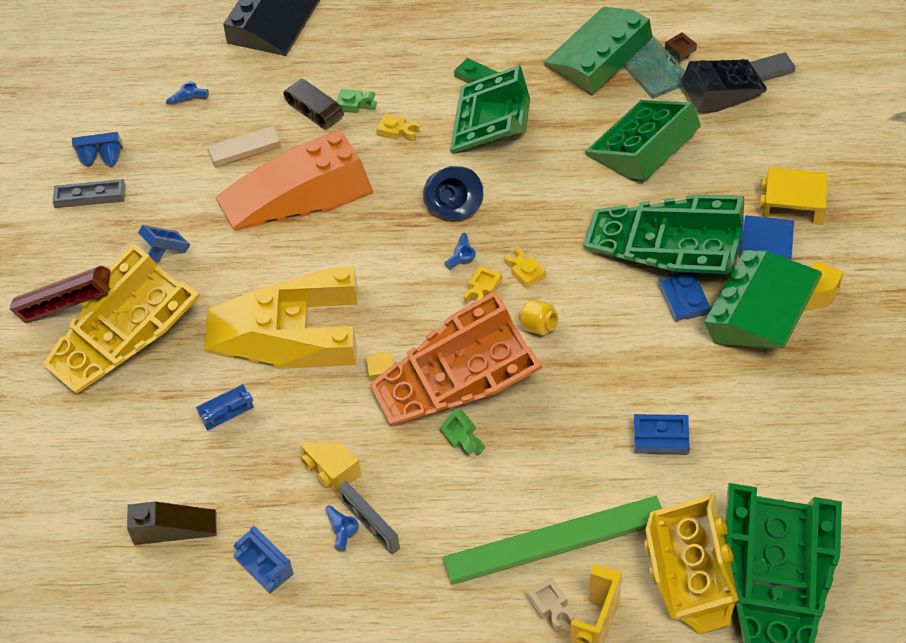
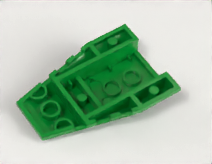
[584,194,744,274]
[724,483,842,643]

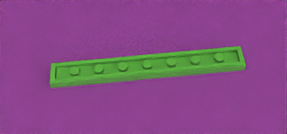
[443,495,662,585]

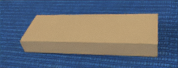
[208,126,281,167]

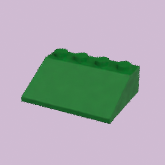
[544,7,653,94]
[585,100,701,180]
[704,250,822,349]

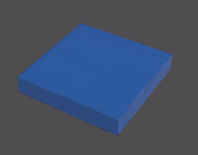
[741,215,794,260]

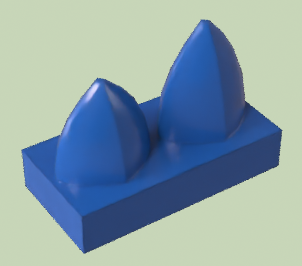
[72,132,123,168]

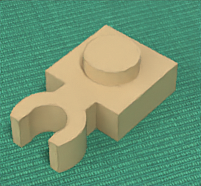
[527,578,574,632]

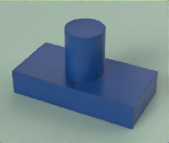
[138,225,190,262]

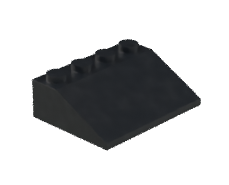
[223,0,320,56]

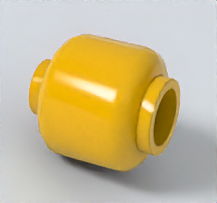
[519,300,558,336]

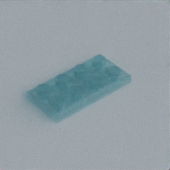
[623,36,685,99]

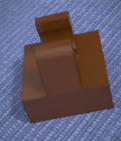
[665,32,697,63]

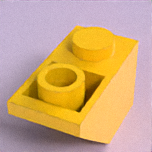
[804,260,844,311]
[300,442,361,493]

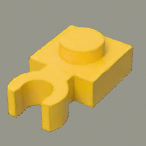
[376,114,420,141]
[505,248,546,289]
[464,266,502,304]

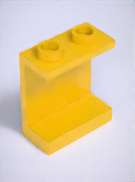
[759,167,828,225]
[570,564,622,643]

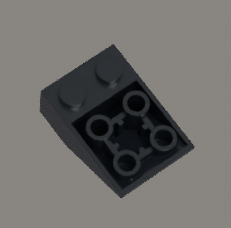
[680,59,767,112]

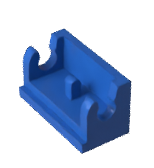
[233,526,294,594]

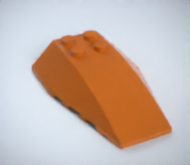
[216,130,373,231]
[370,291,542,426]

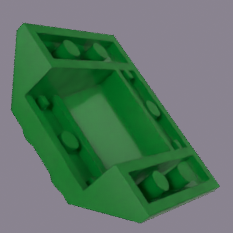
[450,65,531,154]

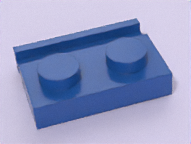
[658,272,711,322]
[634,414,690,454]

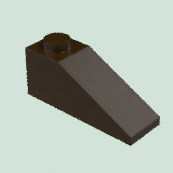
[127,501,217,545]

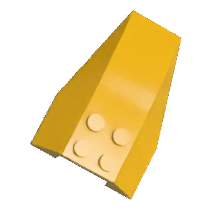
[43,243,200,394]

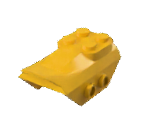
[644,493,738,634]

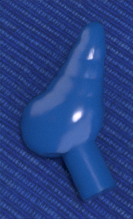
[166,81,209,104]
[445,233,476,270]
[326,505,359,551]

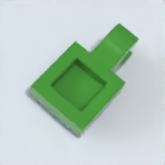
[336,89,377,113]
[440,409,486,455]

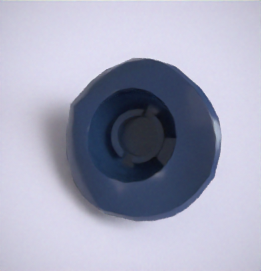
[423,166,484,221]

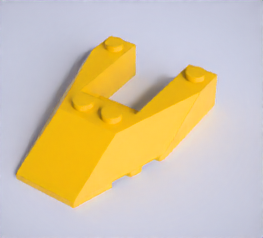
[204,266,358,369]

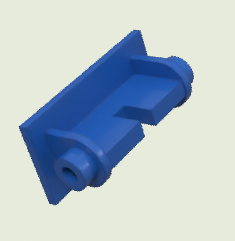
[196,384,254,431]

